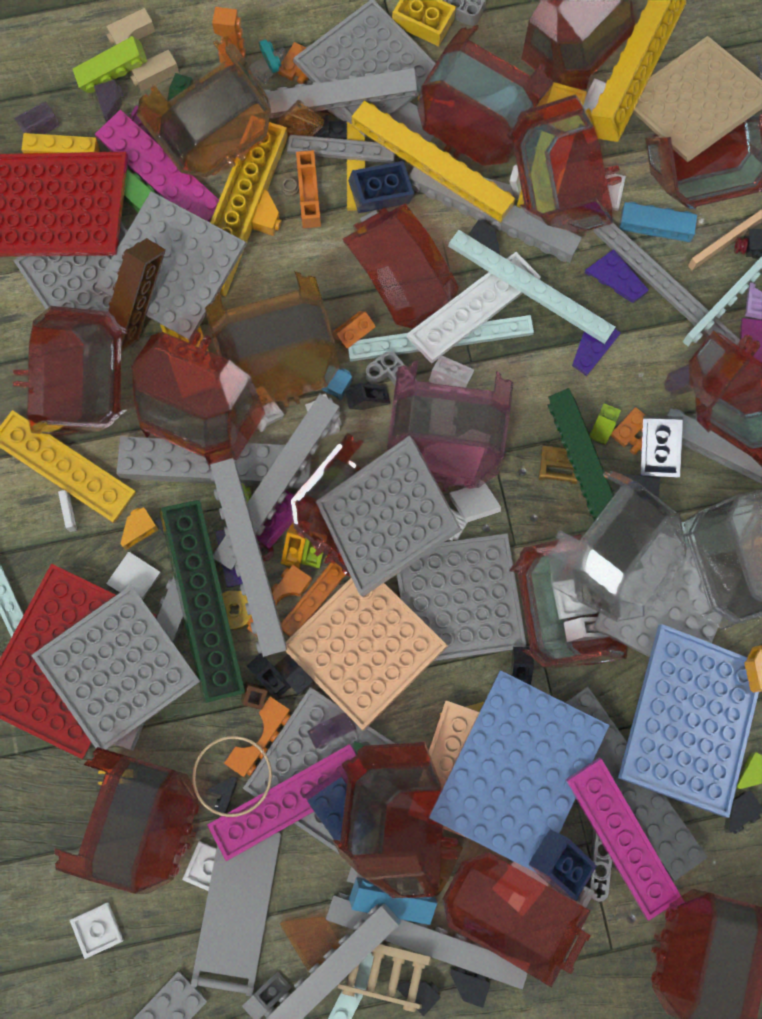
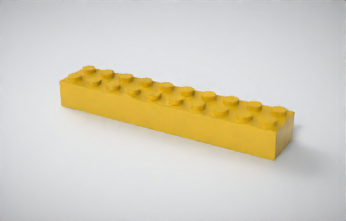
[591,0,686,142]
[210,117,288,297]

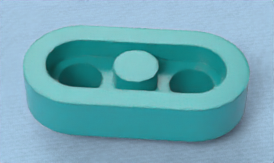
[258,39,281,74]

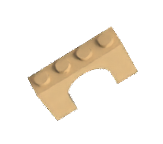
[106,8,179,92]

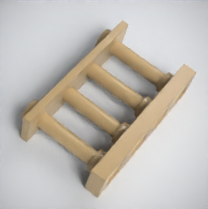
[338,944,432,1012]

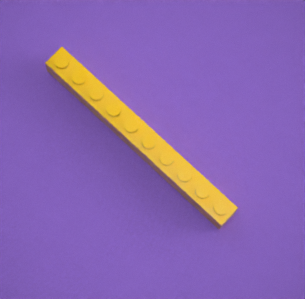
[351,101,515,223]

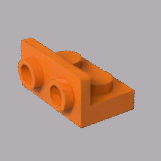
[331,311,375,348]

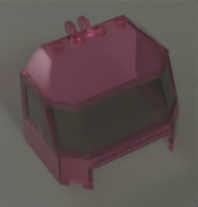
[387,360,513,491]

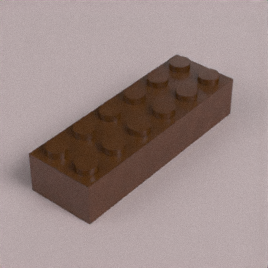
[99,238,166,355]

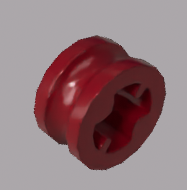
[734,237,748,255]

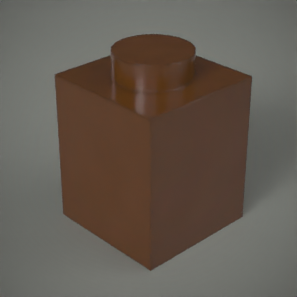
[240,682,267,710]

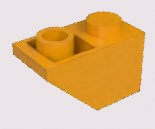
[744,645,762,693]

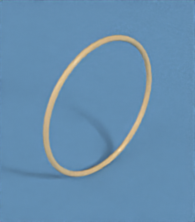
[192,736,272,817]

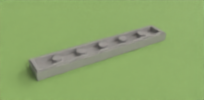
[287,135,395,163]

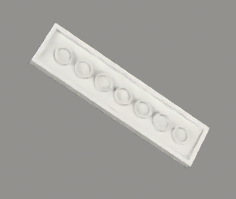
[407,252,541,364]

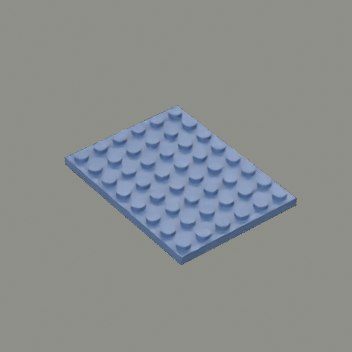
[618,624,759,818]
[429,670,609,873]

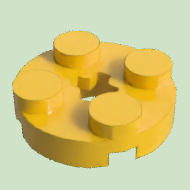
[222,590,252,630]

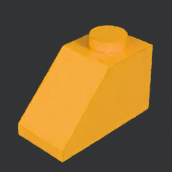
[252,190,282,236]
[120,507,158,550]
[281,521,310,569]

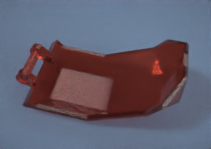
[342,203,459,329]
[442,852,591,988]

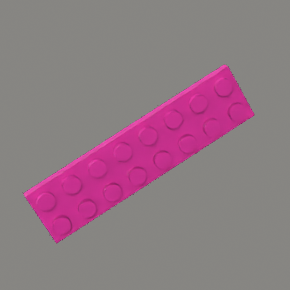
[95,110,219,222]
[207,744,369,861]
[565,758,682,921]

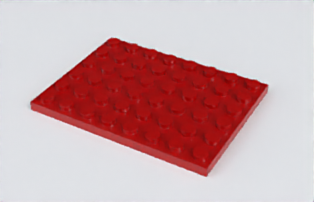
[0,152,128,257]
[0,563,158,759]

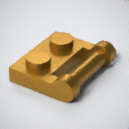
[538,446,577,485]

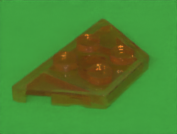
[274,100,324,137]
[279,916,341,975]

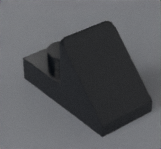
[311,115,347,140]
[207,777,239,817]

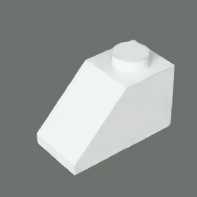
[564,617,609,642]

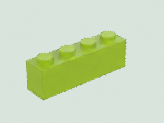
[73,36,148,93]

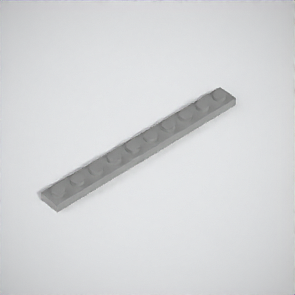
[593,217,741,355]

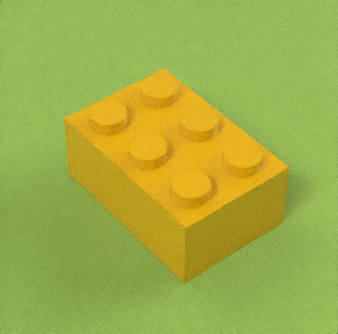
[392,0,456,47]

